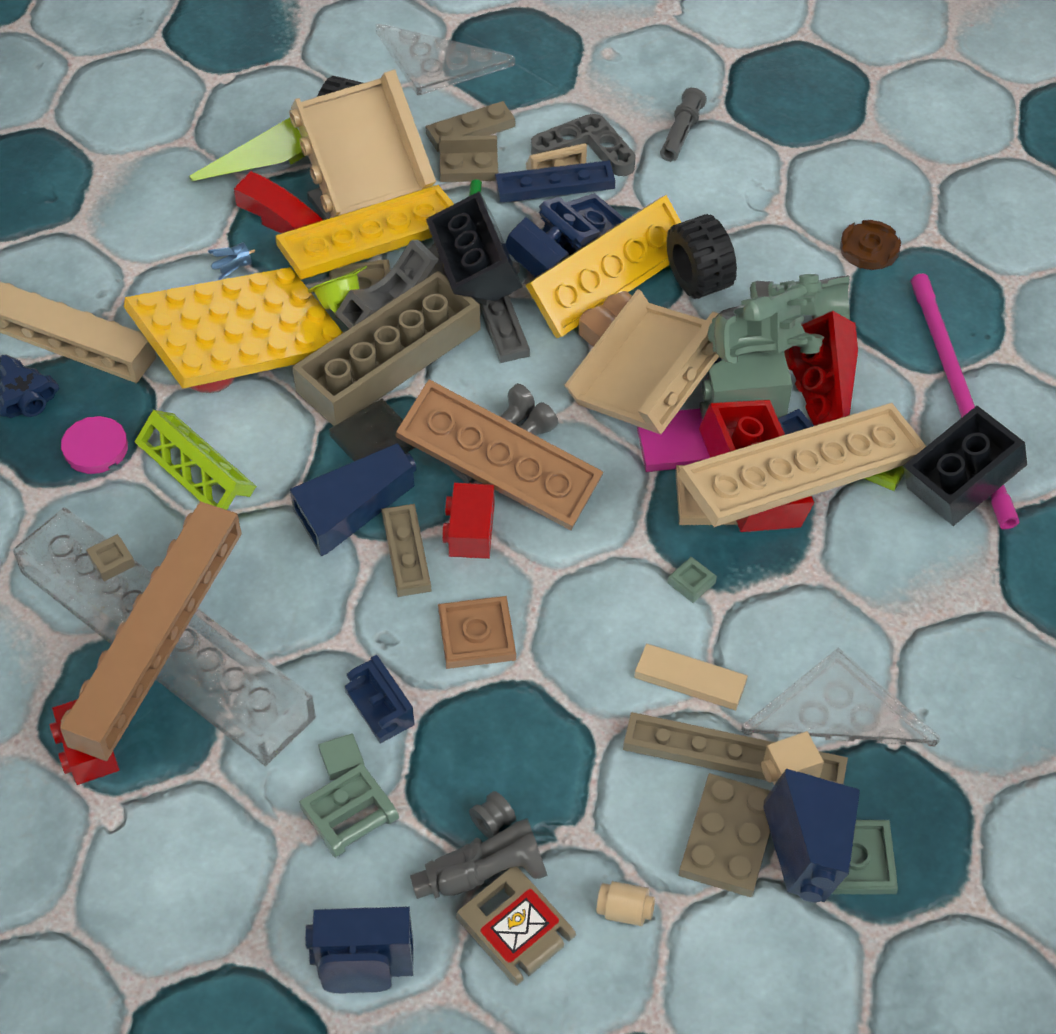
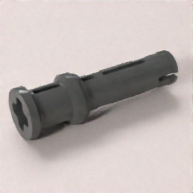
[660,87,707,162]

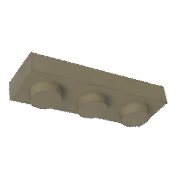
[426,101,515,152]

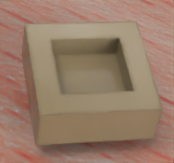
[86,534,136,582]

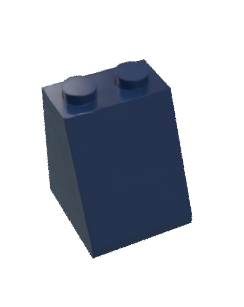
[763,768,860,903]

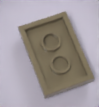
[678,773,771,898]

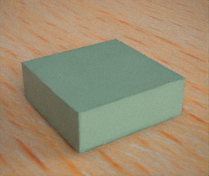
[668,557,717,603]
[318,733,365,781]

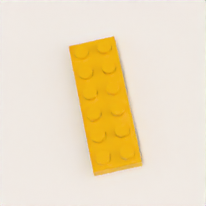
[276,185,454,280]
[525,195,681,338]

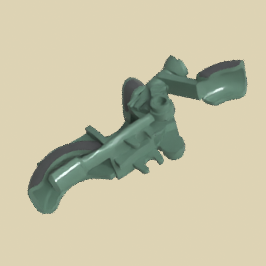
[708,274,850,364]

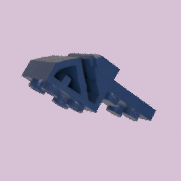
[505,193,626,278]

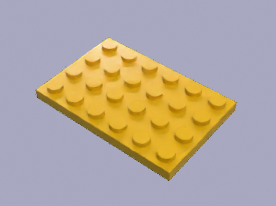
[123,267,343,389]

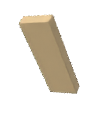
[634,643,748,711]

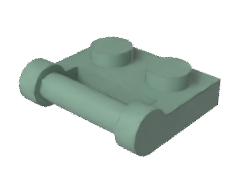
[299,763,399,858]

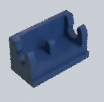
[344,655,415,744]

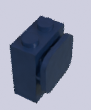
[305,906,414,993]

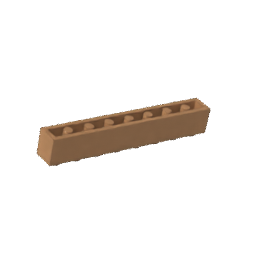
[60,501,242,761]

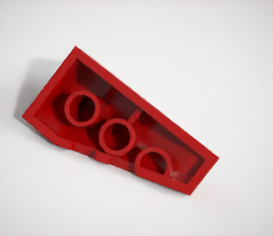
[784,311,858,426]

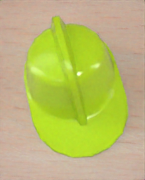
[308,266,367,313]

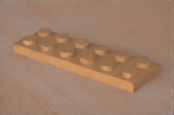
[396,379,603,530]

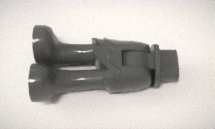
[450,383,558,483]
[410,818,548,899]

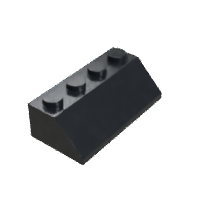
[426,192,523,301]

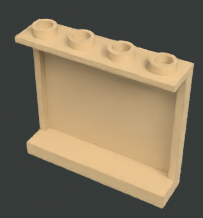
[289,70,436,218]
[564,289,719,435]

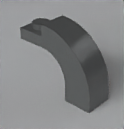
[335,240,439,329]

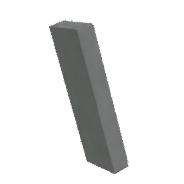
[477,295,530,363]

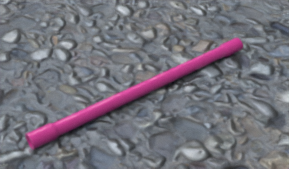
[911,273,1019,529]

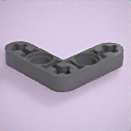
[531,114,636,176]

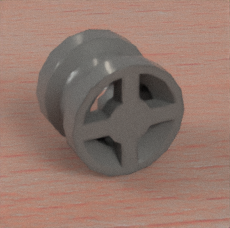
[469,791,516,838]

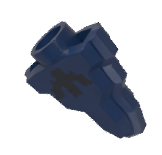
[0,354,60,418]

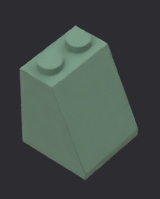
[700,351,793,420]

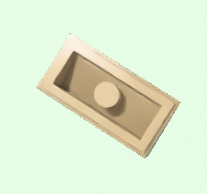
[526,143,587,170]

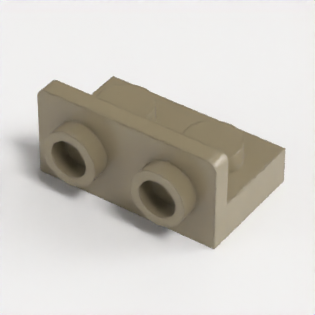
[439,135,498,182]

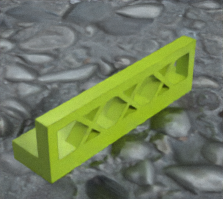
[134,410,257,510]

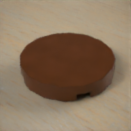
[840,220,901,270]

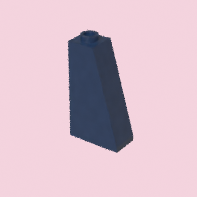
[290,443,417,556]

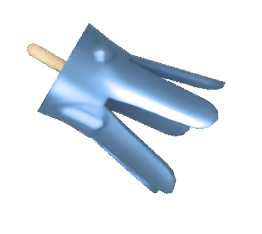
[208,242,255,280]

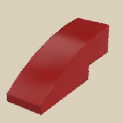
[234,171,324,234]

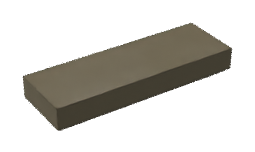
[382,504,432,597]

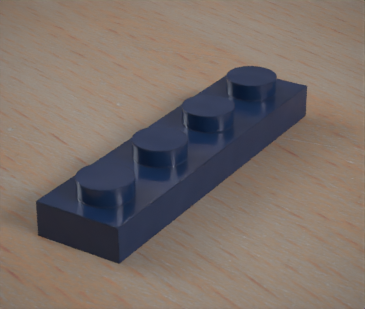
[495,160,616,203]

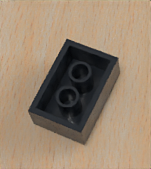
[903,405,1027,526]

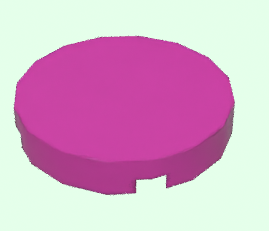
[61,416,128,474]

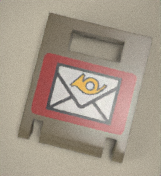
[456,867,576,986]

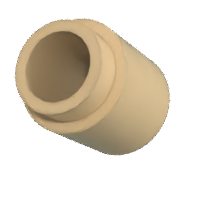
[597,881,655,926]

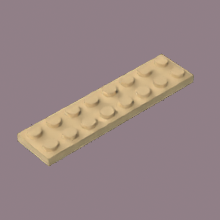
[678,403,926,527]

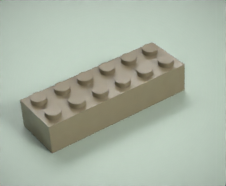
[292,271,480,428]

